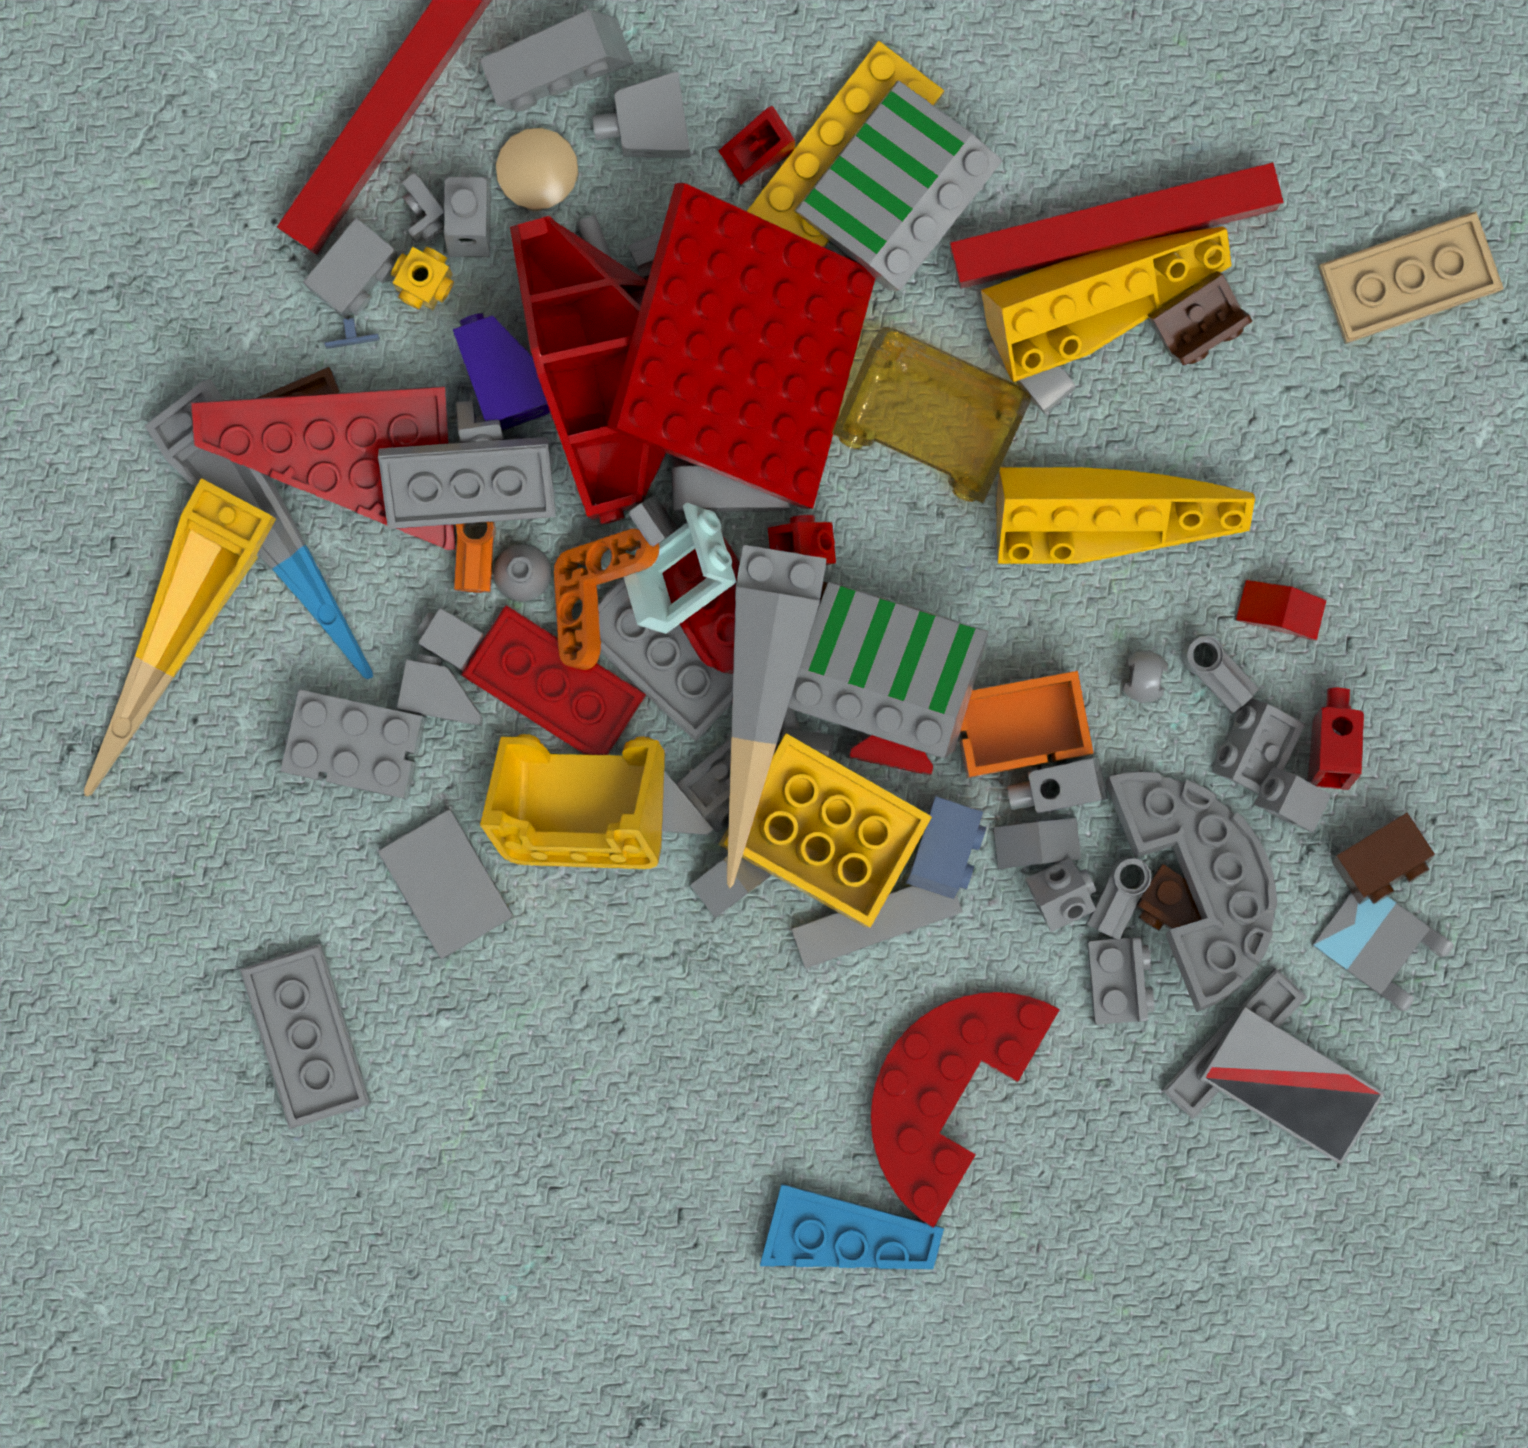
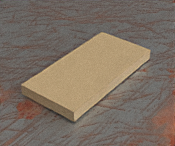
[1318,211,1504,344]

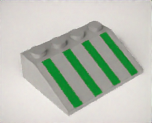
[794,81,1003,291]
[788,581,989,758]

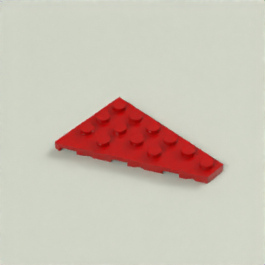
[191,386,455,550]

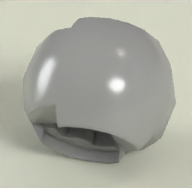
[1122,650,1168,703]

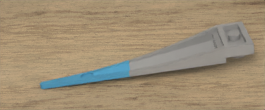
[145,379,373,679]

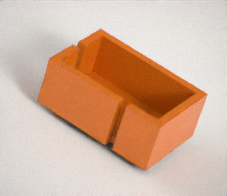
[960,671,1094,779]

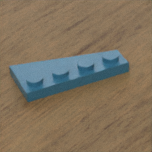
[760,1183,944,1269]

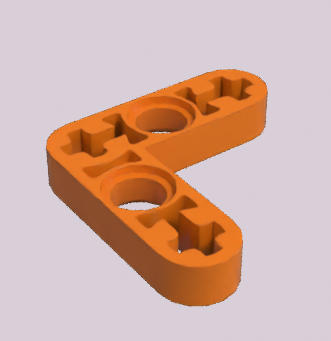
[554,529,659,670]

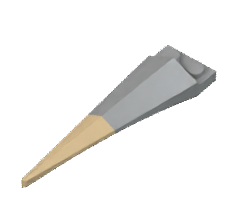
[727,545,827,889]

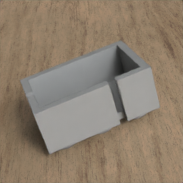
[280,689,426,800]

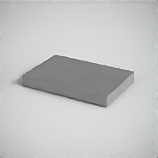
[378,809,514,959]

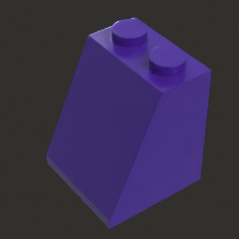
[453,313,551,431]

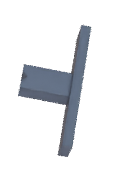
[325,318,380,349]

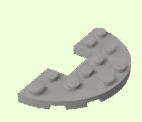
[1105,772,1277,1012]

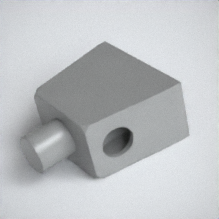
[592,72,690,158]
[444,177,491,257]
[1007,758,1108,813]

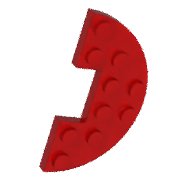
[871,992,1060,1228]

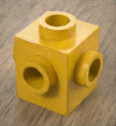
[391,246,454,310]

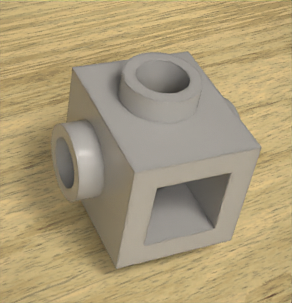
[1025,857,1096,932]

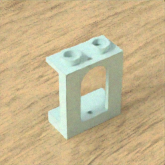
[624,503,737,634]

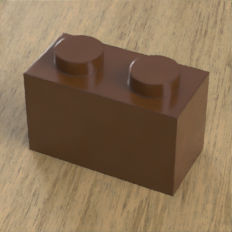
[1332,812,1435,905]

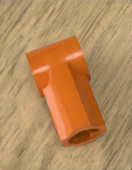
[454,522,496,593]

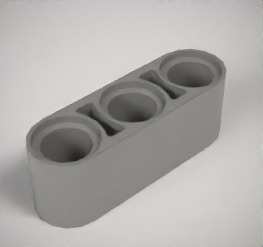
[671,466,790,512]

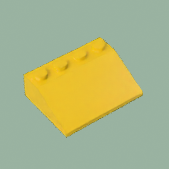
[718,733,932,928]

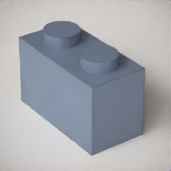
[906,796,986,899]

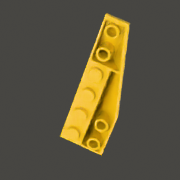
[981,226,1232,382]
[996,467,1255,564]

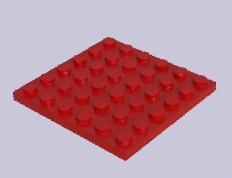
[607,183,876,509]

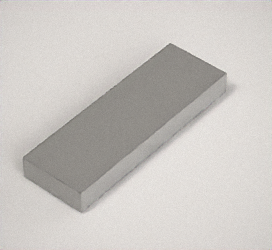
[629,495,678,547]

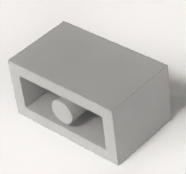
[303,218,398,319]

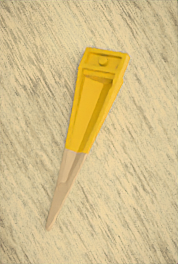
[84,478,276,797]

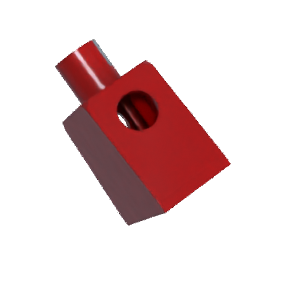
[1307,687,1364,790]

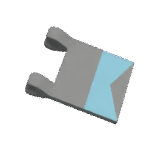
[1313,892,1454,1011]

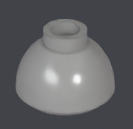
[493,544,551,602]

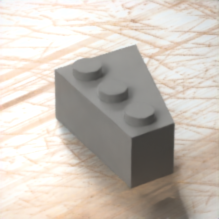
[480,9,634,112]

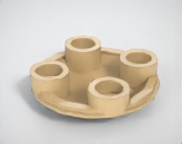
[496,128,579,212]

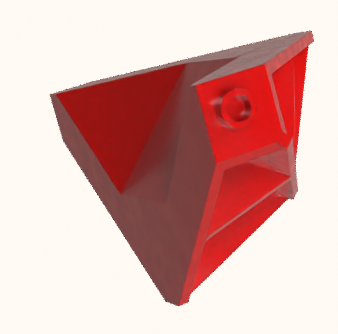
[510,215,667,525]

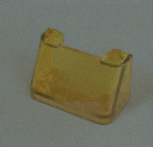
[832,327,1032,503]

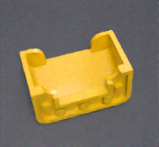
[480,734,665,869]

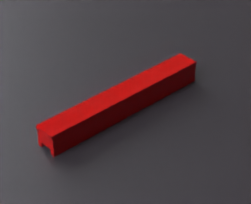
[277,0,492,255]
[950,162,1284,289]

